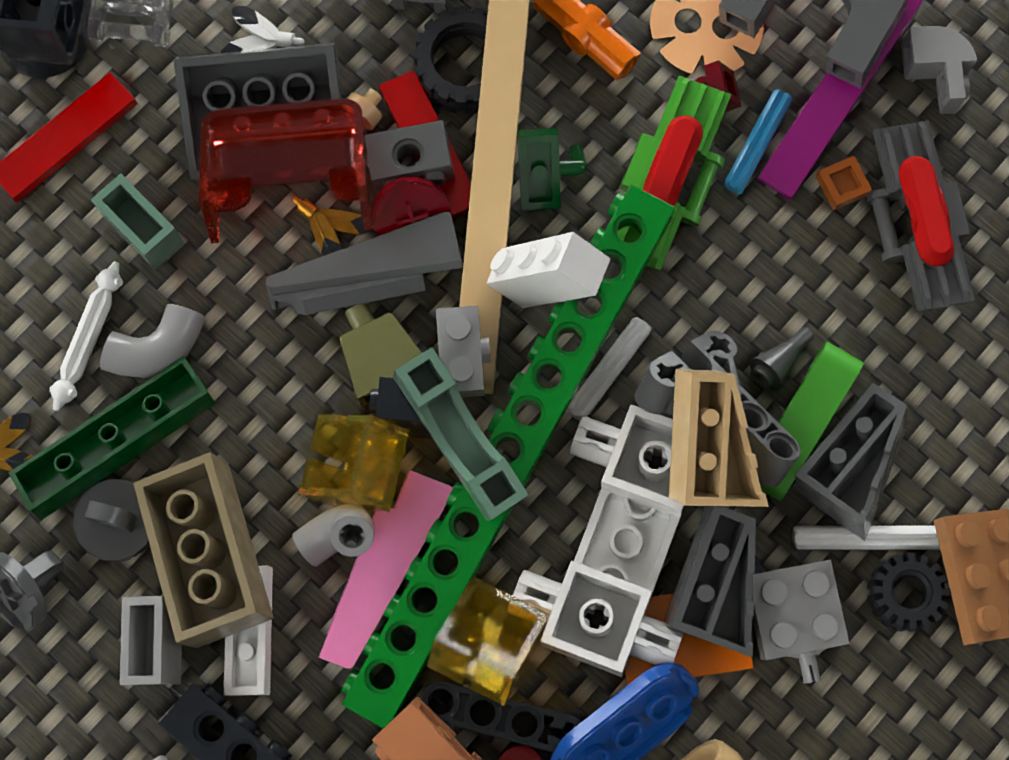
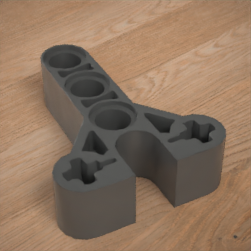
[634,331,801,487]

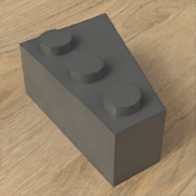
[795,383,908,541]
[664,506,756,657]

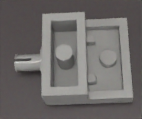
[752,559,850,684]

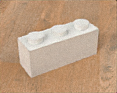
[486,232,611,308]

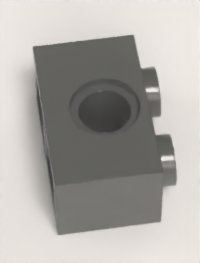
[364,120,455,193]

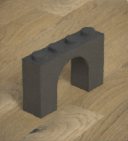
[719,0,908,89]

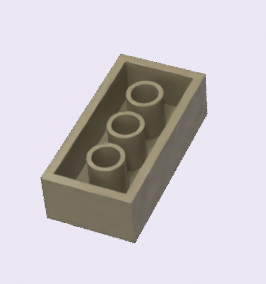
[133,452,274,648]

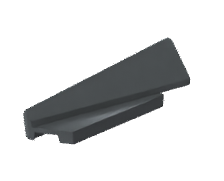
[265,212,463,315]

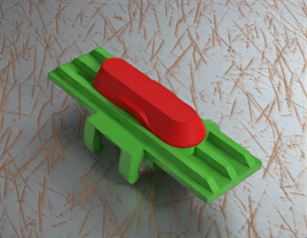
[617,75,731,271]

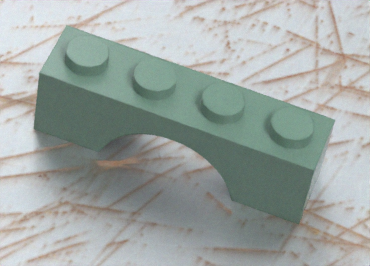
[393,347,529,521]

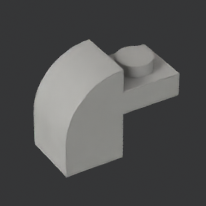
[901,26,977,114]

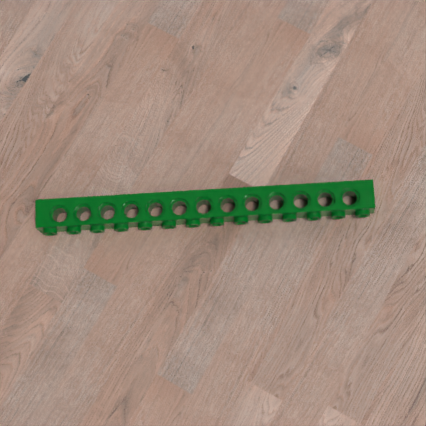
[341,184,675,729]

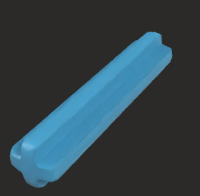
[724,89,792,194]

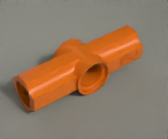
[533,0,641,81]

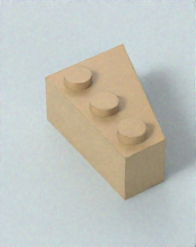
[669,369,769,507]

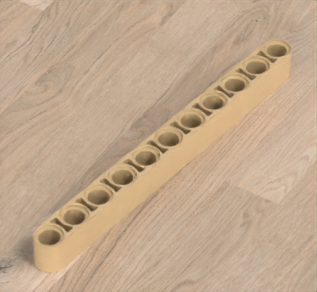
[459,0,530,394]

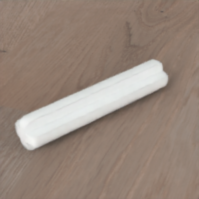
[567,317,651,421]

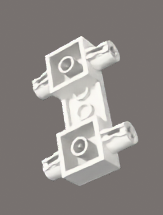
[510,404,729,677]

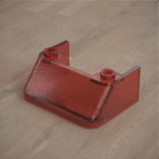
[199,99,372,244]

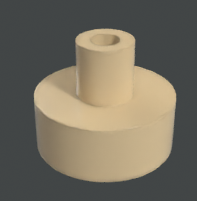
[341,88,382,131]

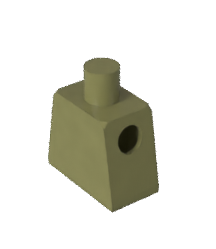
[339,303,422,407]

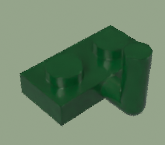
[517,128,587,211]

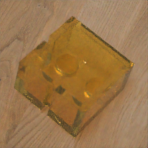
[298,414,409,512]
[427,576,550,706]

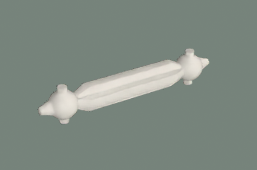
[50,261,123,411]

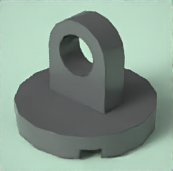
[73,479,150,562]
[0,550,64,631]

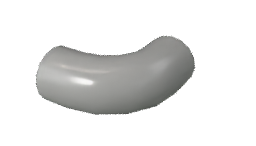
[100,304,205,378]
[292,503,374,567]

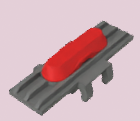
[866,121,975,312]

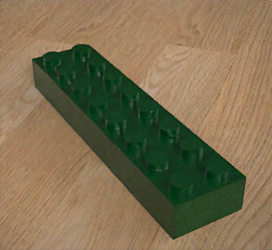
[8,357,216,521]

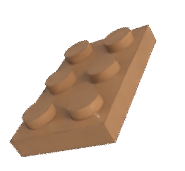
[933,509,1009,646]

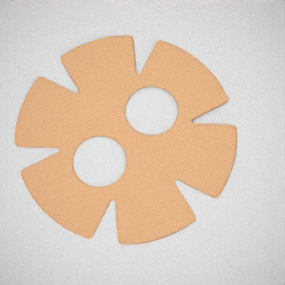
[650,0,764,74]

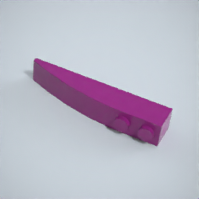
[757,0,923,201]

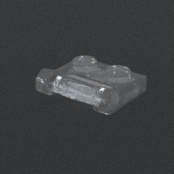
[87,0,174,47]

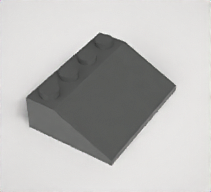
[173,43,347,180]

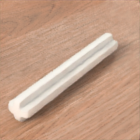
[792,526,940,550]

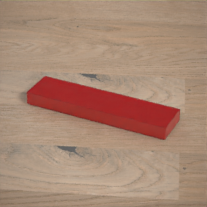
[379,70,471,220]
[0,72,138,203]

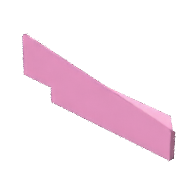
[318,470,453,669]

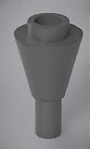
[749,327,814,390]

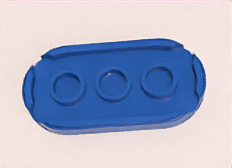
[550,663,699,760]

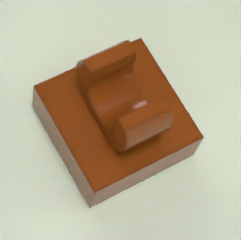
[816,156,872,211]

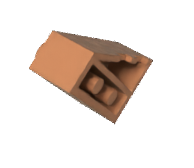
[372,696,483,760]

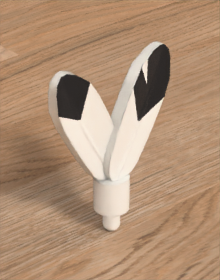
[221,6,304,53]

